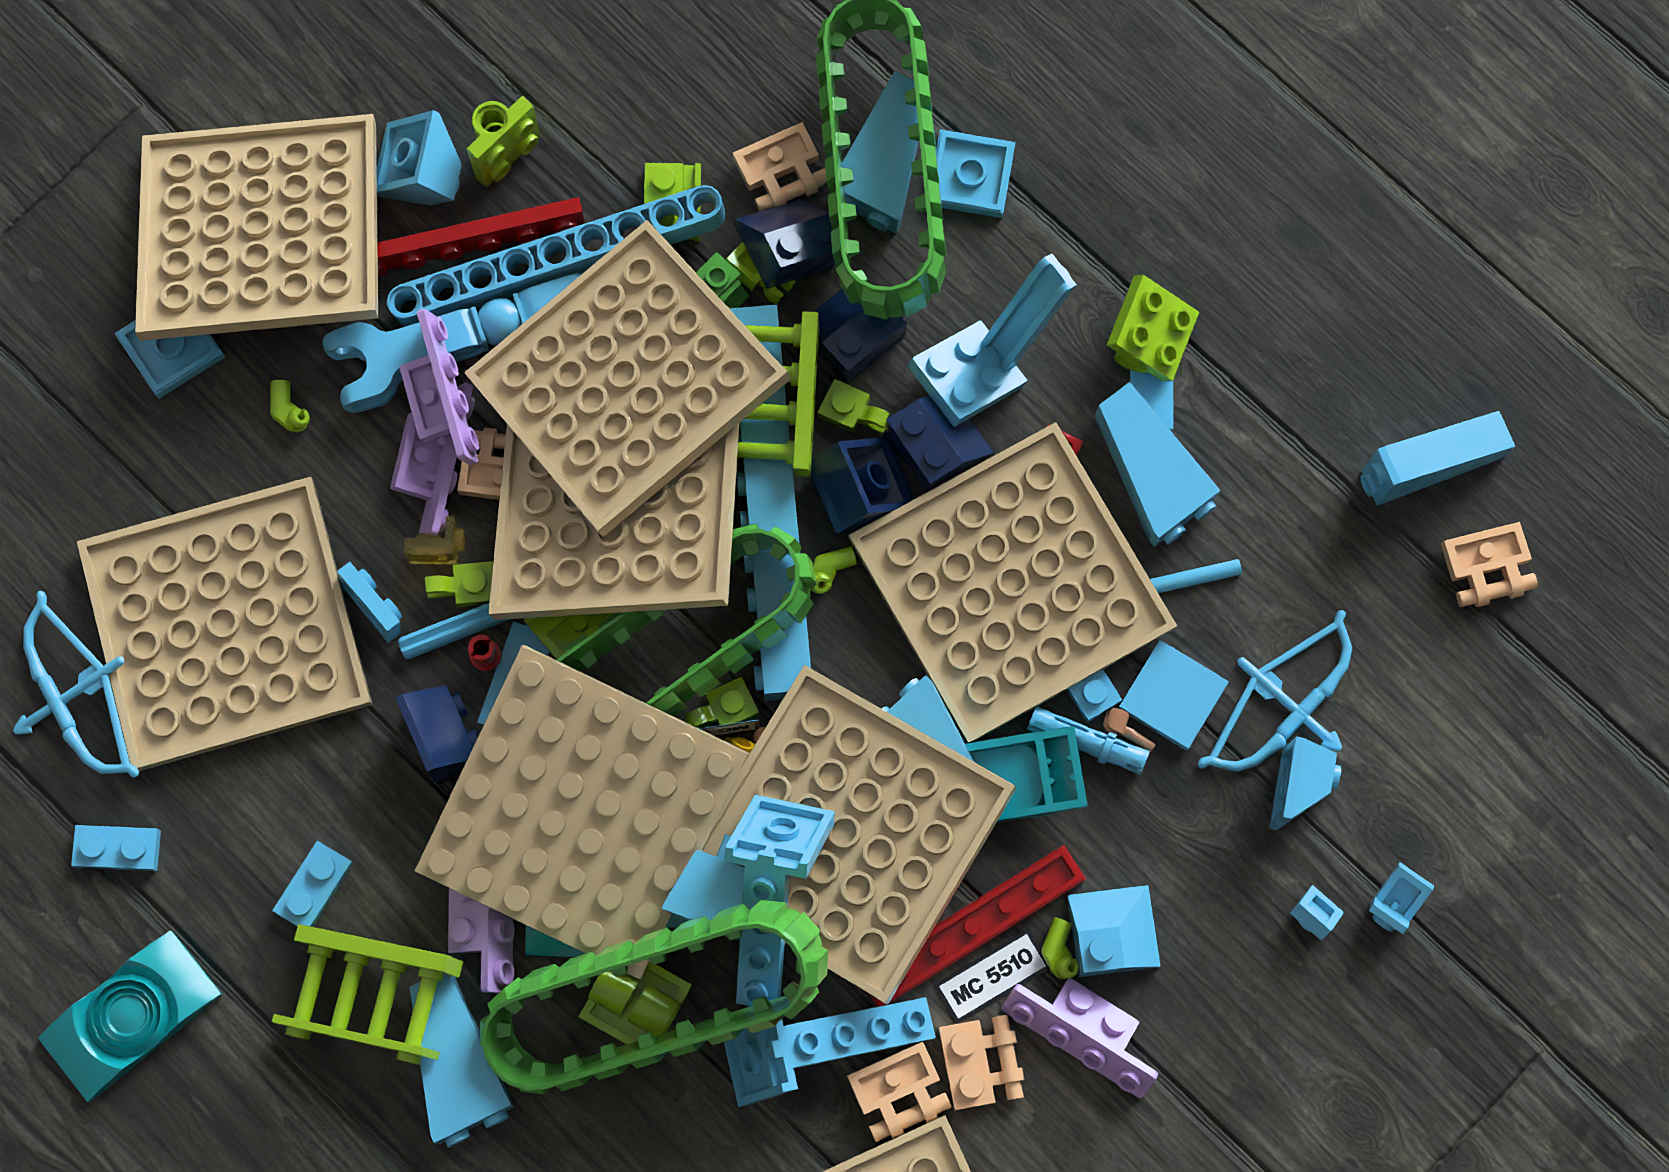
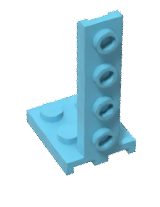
[907,254,1076,427]
[724,795,835,1007]
[724,997,936,1107]

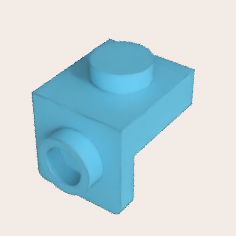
[1369,862,1434,934]

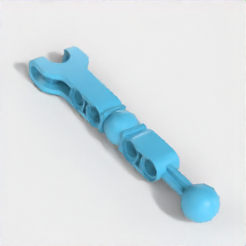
[322,273,583,413]

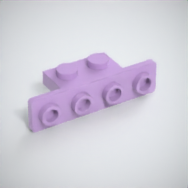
[399,308,479,465]
[390,382,475,540]
[448,888,515,994]
[1001,978,1158,1098]

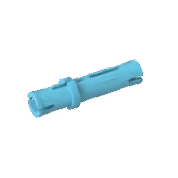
[1027,706,1150,775]

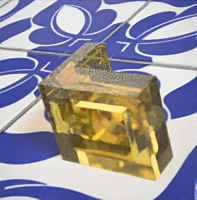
[404,516,465,564]

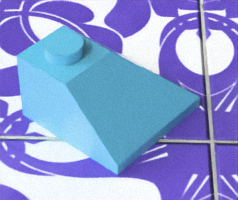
[377,110,462,206]
[1269,737,1341,830]
[1067,885,1161,977]

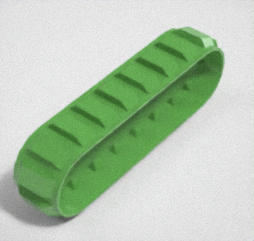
[816,0,947,320]
[552,524,817,717]
[480,900,828,1094]

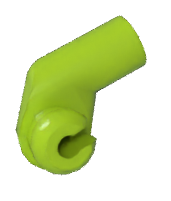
[270,380,310,432]
[810,546,857,594]
[1041,917,1079,979]

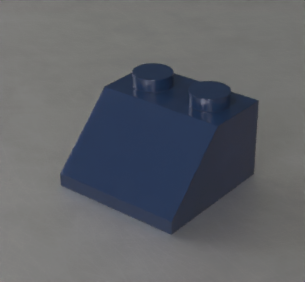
[733,199,835,289]
[800,289,907,384]
[885,396,994,493]
[811,437,915,534]
[395,685,478,785]

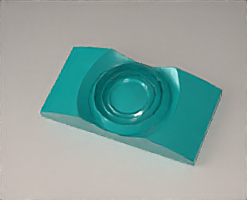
[965,726,1088,823]
[38,931,223,1103]

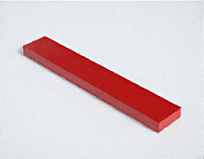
[868,845,1086,1007]

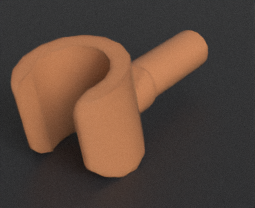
[1103,708,1155,752]

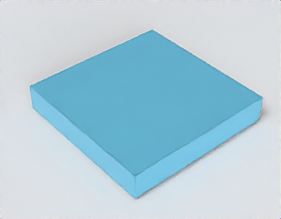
[936,129,1016,218]
[114,320,225,399]
[1118,640,1229,751]

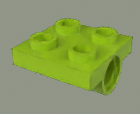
[467,96,540,188]
[1107,275,1199,382]
[578,961,692,1045]

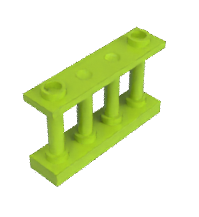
[729,308,820,477]
[272,924,463,1065]

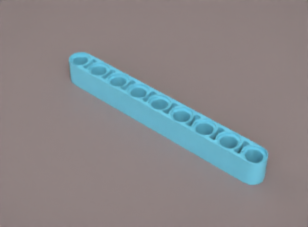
[387,185,725,327]

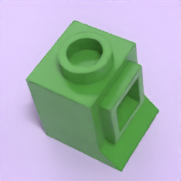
[696,252,749,308]

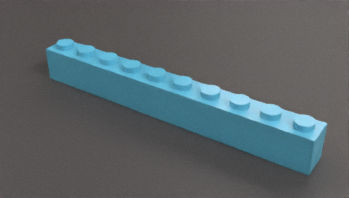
[731,305,811,701]

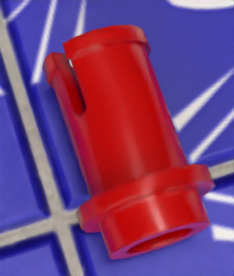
[468,635,502,671]

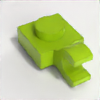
[817,379,890,434]
[425,561,493,607]
[685,677,759,729]

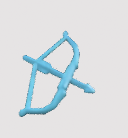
[13,591,139,778]
[1198,610,1352,772]

